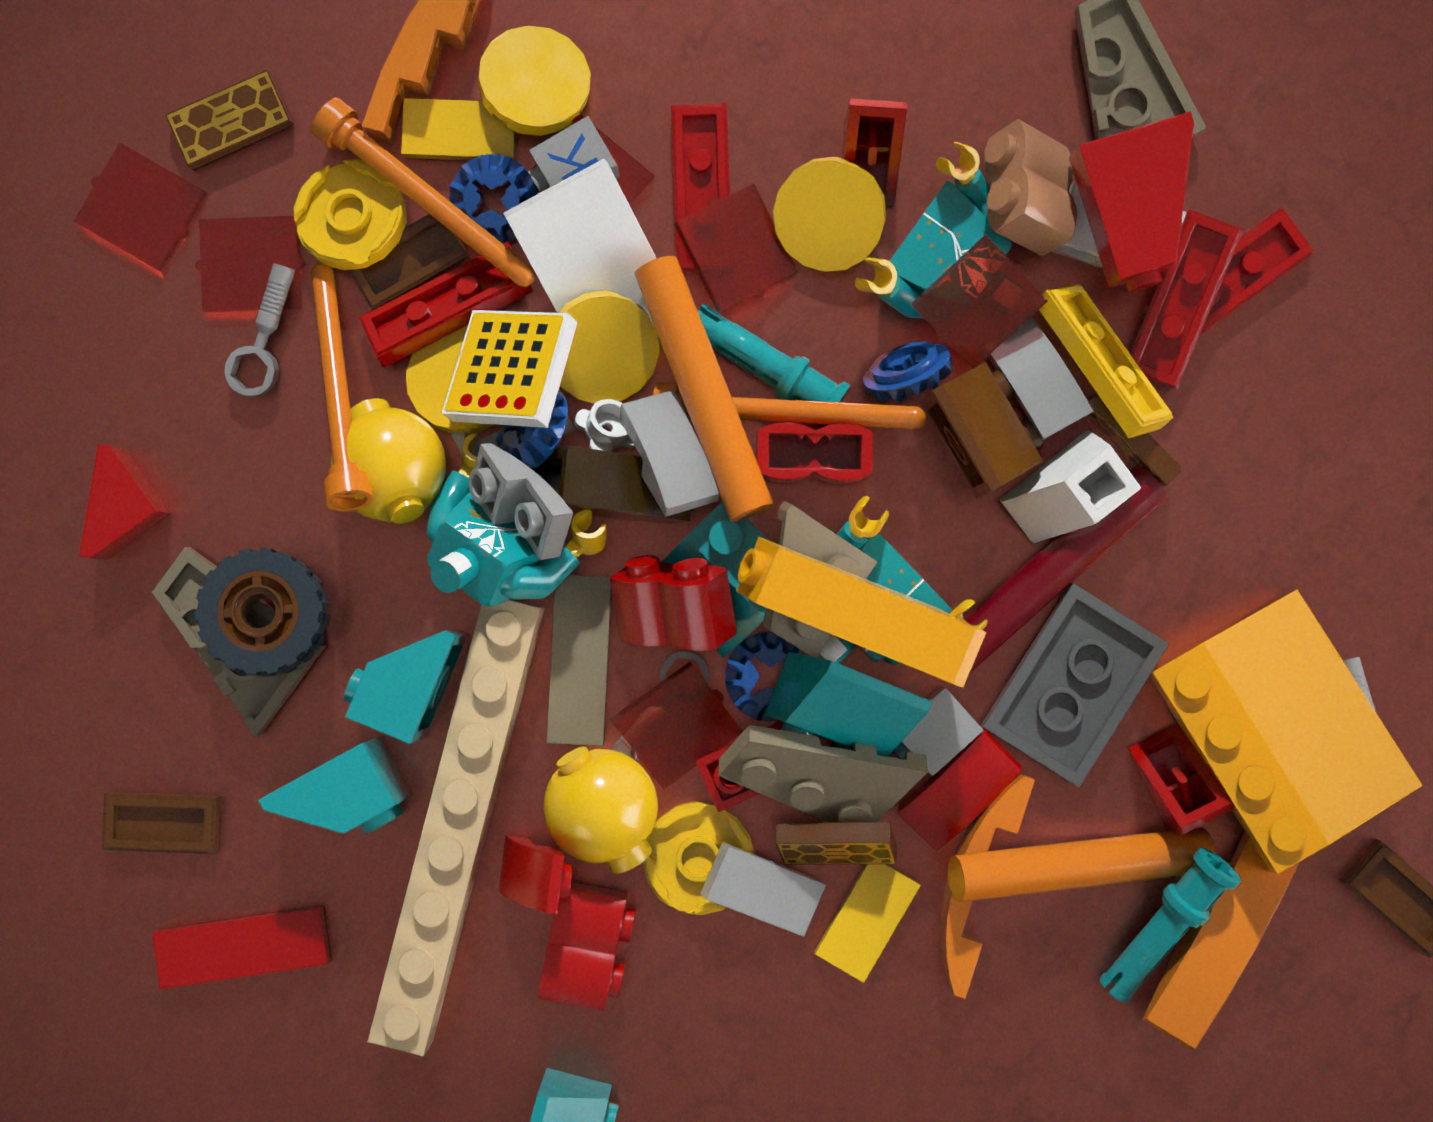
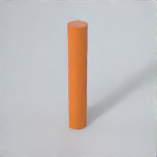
[634,256,774,522]
[948,827,1215,902]

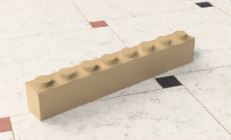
[367,599,545,1056]

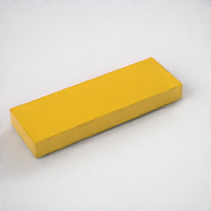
[1034,284,1174,438]

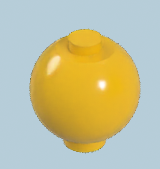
[331,398,446,524]
[543,746,658,874]

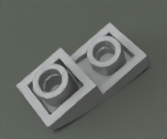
[982,317,1093,440]
[619,390,719,517]
[469,443,573,560]

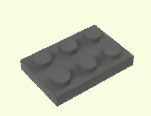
[980,583,1169,787]

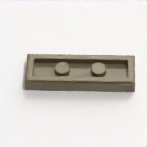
[547,575,612,746]

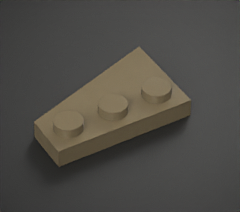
[1074,0,1207,140]
[152,547,326,738]
[719,725,928,823]

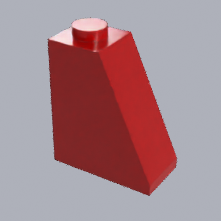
[1069,111,1194,292]

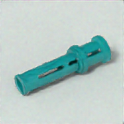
[698,303,851,427]
[1100,847,1241,1003]

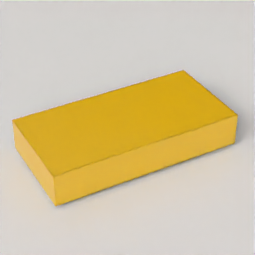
[401,98,516,161]
[814,864,921,983]

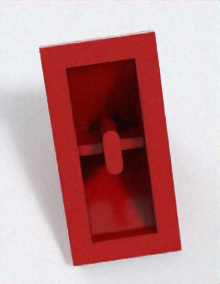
[842,99,907,206]
[79,444,171,560]
[1128,724,1235,834]

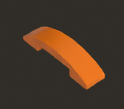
[940,773,1035,999]

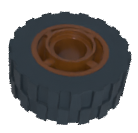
[194,548,330,677]

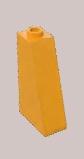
[736,537,987,688]

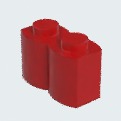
[756,422,873,485]
[610,555,737,651]
[537,882,636,1011]

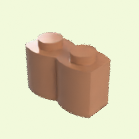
[984,119,1077,257]

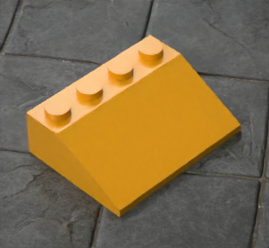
[1149,590,1422,874]

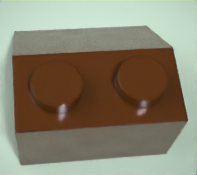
[921,362,1043,498]

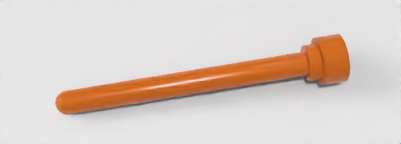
[310,98,535,287]
[311,262,373,512]
[653,382,926,429]

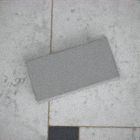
[700,842,826,937]

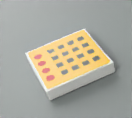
[442,310,578,428]

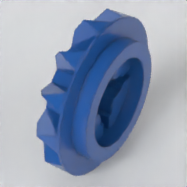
[449,154,538,244]
[863,342,953,402]
[495,390,568,469]
[725,632,809,721]

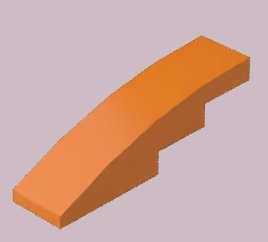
[362,0,479,145]
[1142,832,1300,1050]

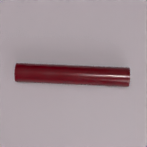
[964,464,1168,673]

